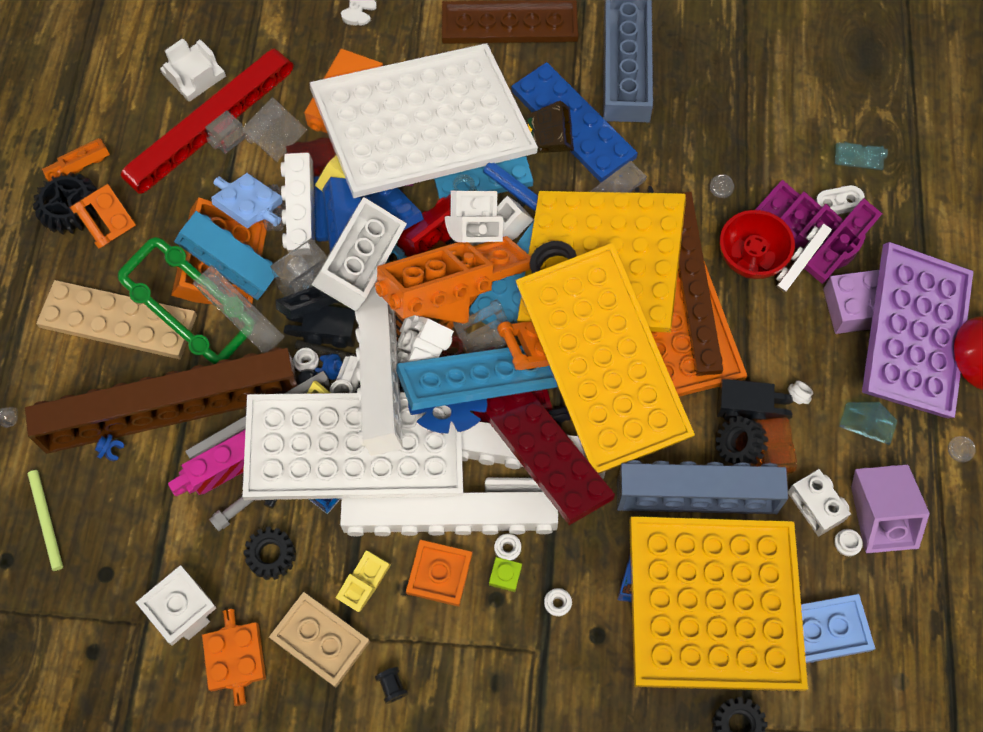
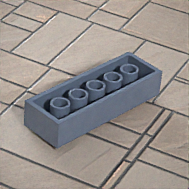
[603,0,653,122]
[617,460,788,514]

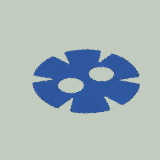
[408,399,487,434]

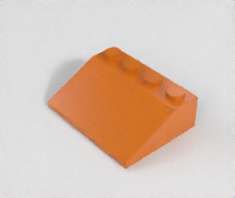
[171,197,268,308]

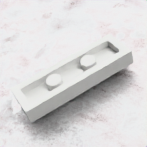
[776,224,832,292]

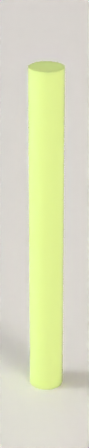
[28,470,63,571]

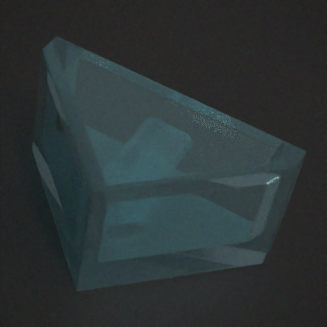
[839,402,898,445]

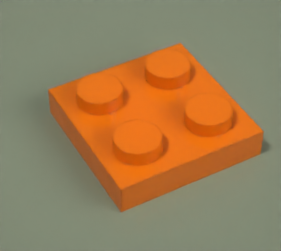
[406,540,473,607]

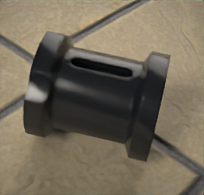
[375,667,408,704]

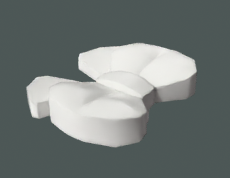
[341,0,376,26]

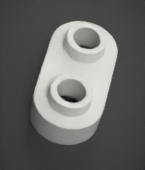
[816,186,864,214]

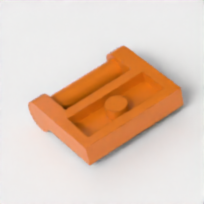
[70,184,136,249]
[497,321,549,370]

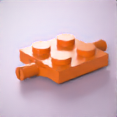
[202,609,266,706]

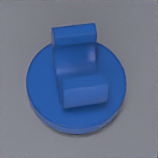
[315,354,342,379]
[95,434,124,461]

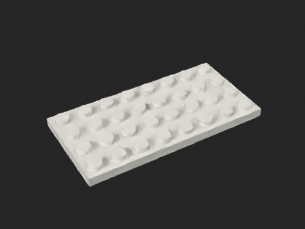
[243,392,463,500]

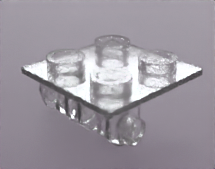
[241,97,307,162]

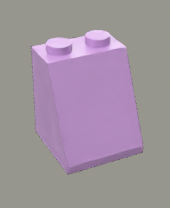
[851,465,930,553]

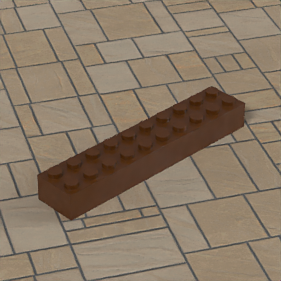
[25,347,299,454]

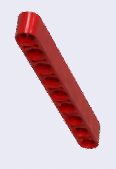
[121,49,293,194]

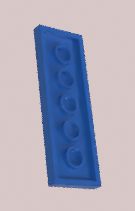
[511,62,638,183]

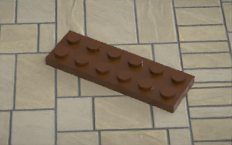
[442,0,578,44]

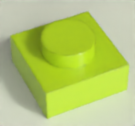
[489,557,522,592]

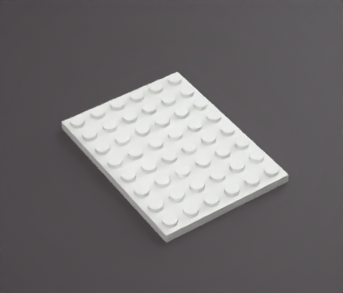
[310,43,538,198]

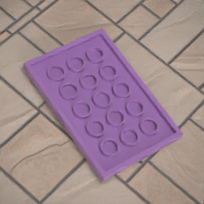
[862,242,973,419]

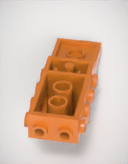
[375,236,531,324]

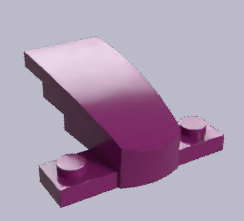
[755,180,883,284]

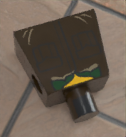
[527,101,574,153]

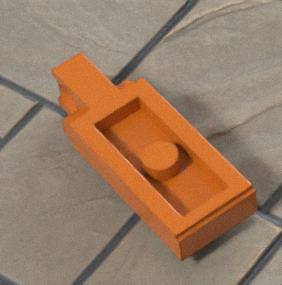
[42,138,110,182]

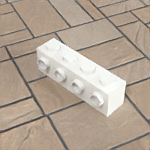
[281,153,316,256]

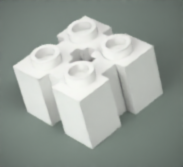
[397,315,454,363]

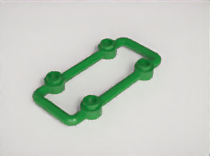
[118,237,254,364]

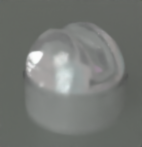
[0,407,18,428]

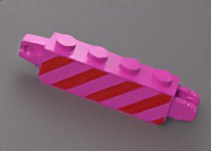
[168,430,246,496]

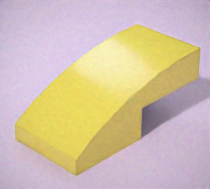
[336,550,391,612]

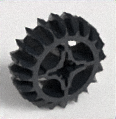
[33,172,98,235]

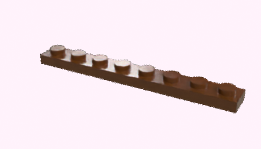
[674,192,723,376]

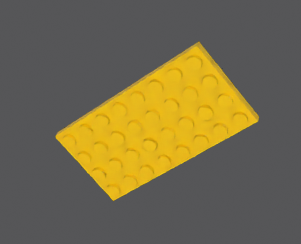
[516,243,695,474]

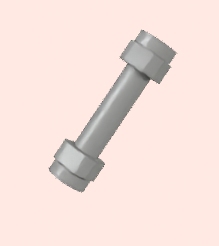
[209,496,254,531]

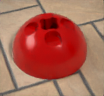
[720,210,795,279]
[954,316,983,390]

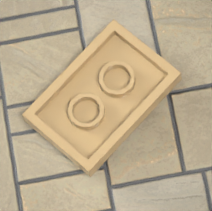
[269,592,370,688]

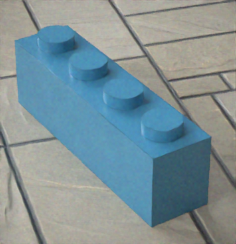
[174,211,280,301]

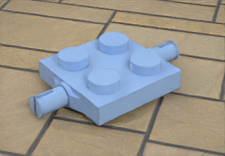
[211,173,282,229]

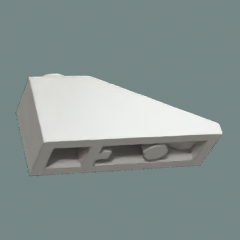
[469,196,534,246]

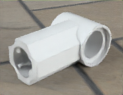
[330,356,360,393]

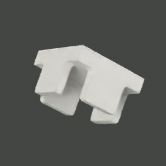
[160,39,226,102]
[136,565,216,646]

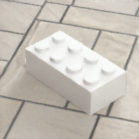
[312,197,407,311]

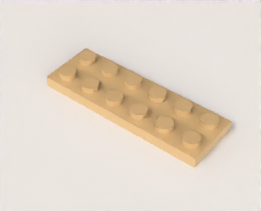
[36,280,197,360]

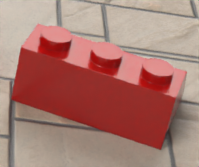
[398,194,451,257]

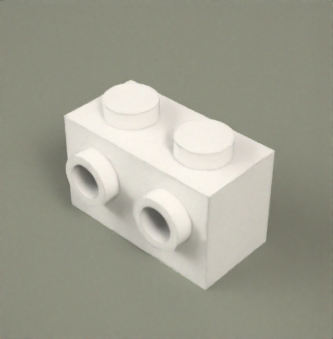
[788,469,851,537]

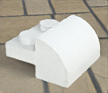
[445,191,503,242]

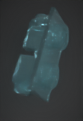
[835,141,888,170]

